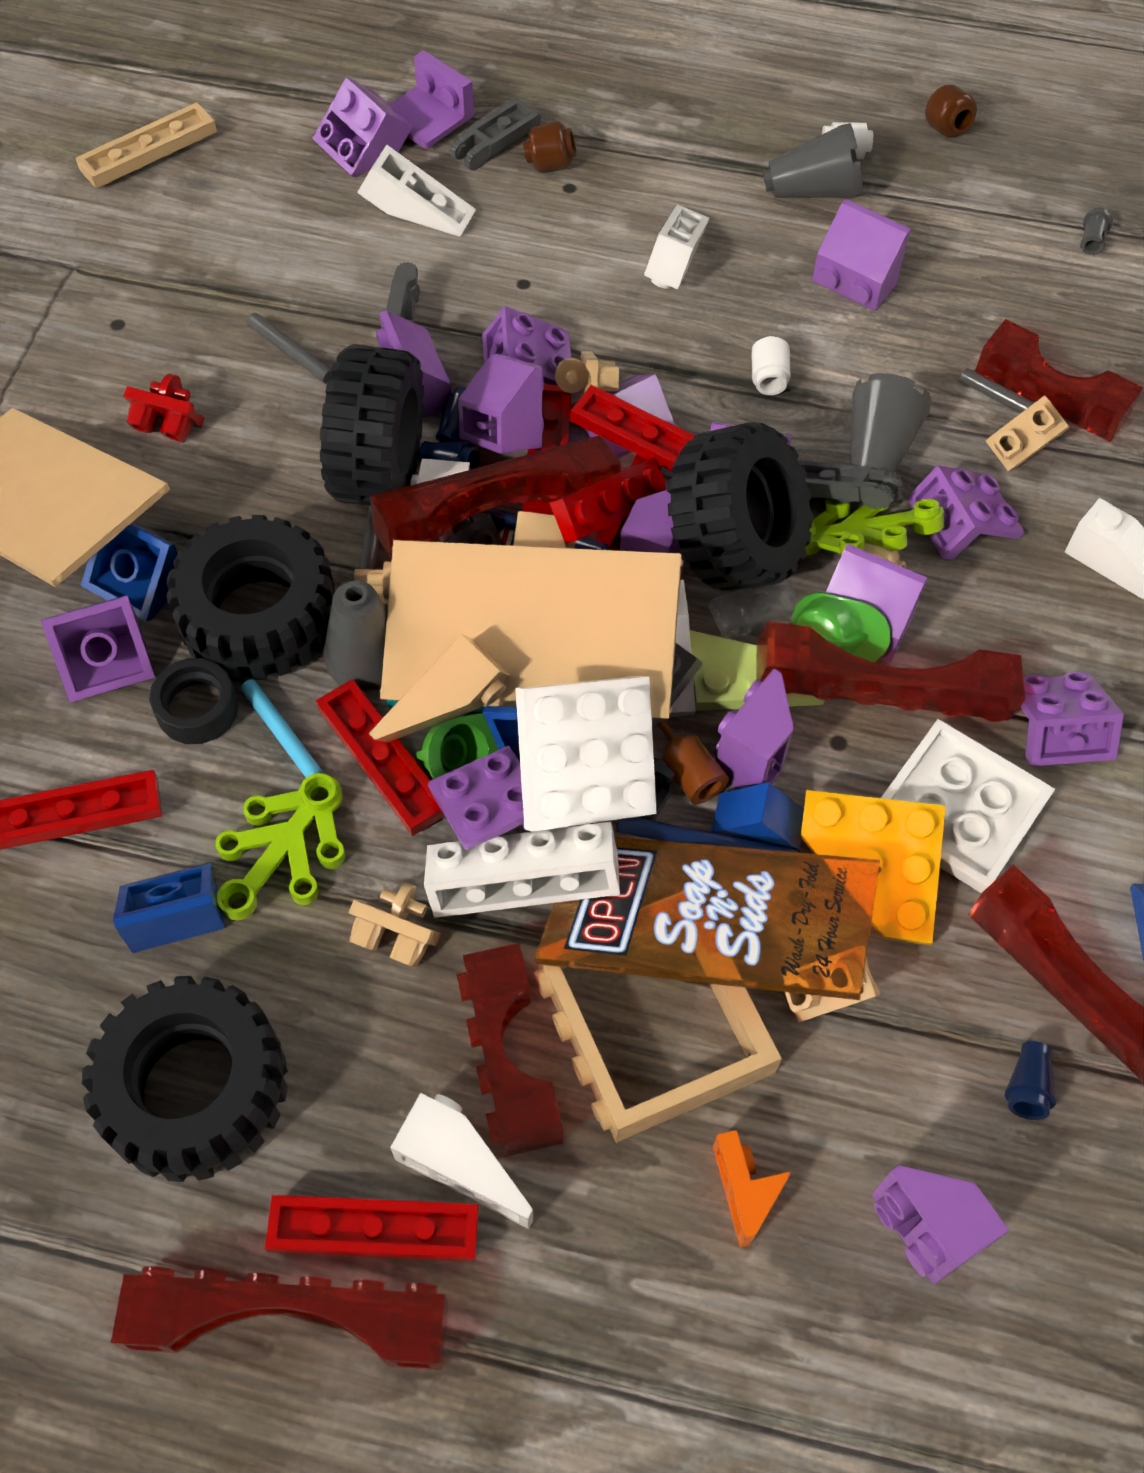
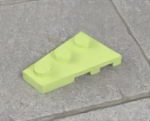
[690,630,826,711]

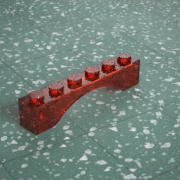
[370,435,621,560]
[756,621,1025,722]
[968,865,1144,1083]
[110,1266,448,1370]

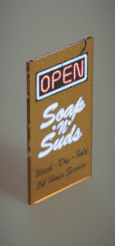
[535,837,881,1000]

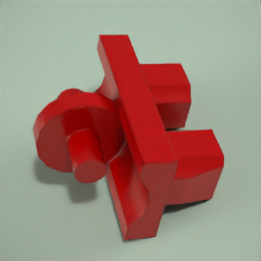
[123,373,205,443]

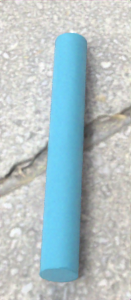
[241,679,324,778]

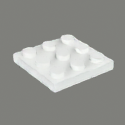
[516,676,657,832]
[881,719,1055,896]

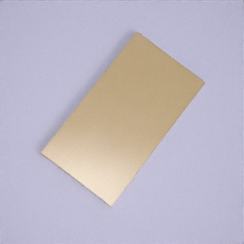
[0,408,171,587]
[380,540,683,719]

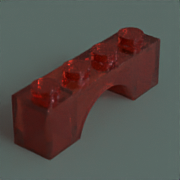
[975,319,1143,442]
[456,943,563,1157]

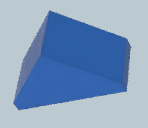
[712,782,804,855]

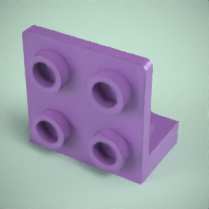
[390,50,474,149]
[482,306,571,385]
[906,465,1025,560]
[1007,671,1124,767]
[428,746,549,849]

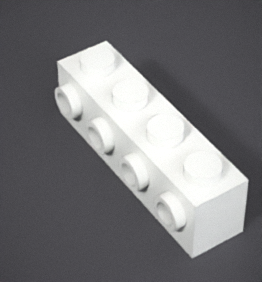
[424,822,620,918]

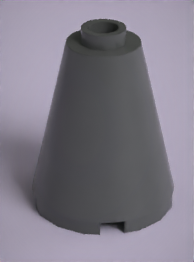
[763,123,862,198]
[850,373,932,472]
[323,581,388,692]

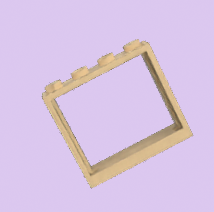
[533,893,782,1143]

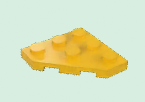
[801,790,946,946]

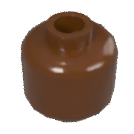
[925,85,977,138]
[523,121,576,173]

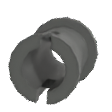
[1080,207,1113,255]

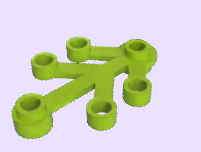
[805,498,944,556]
[215,773,346,921]

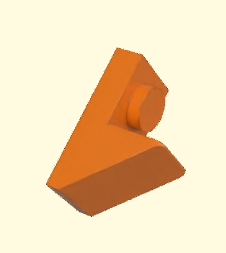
[713,1130,791,1248]

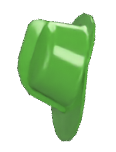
[791,592,891,666]
[416,713,499,779]

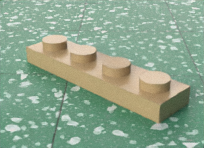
[75,102,217,188]

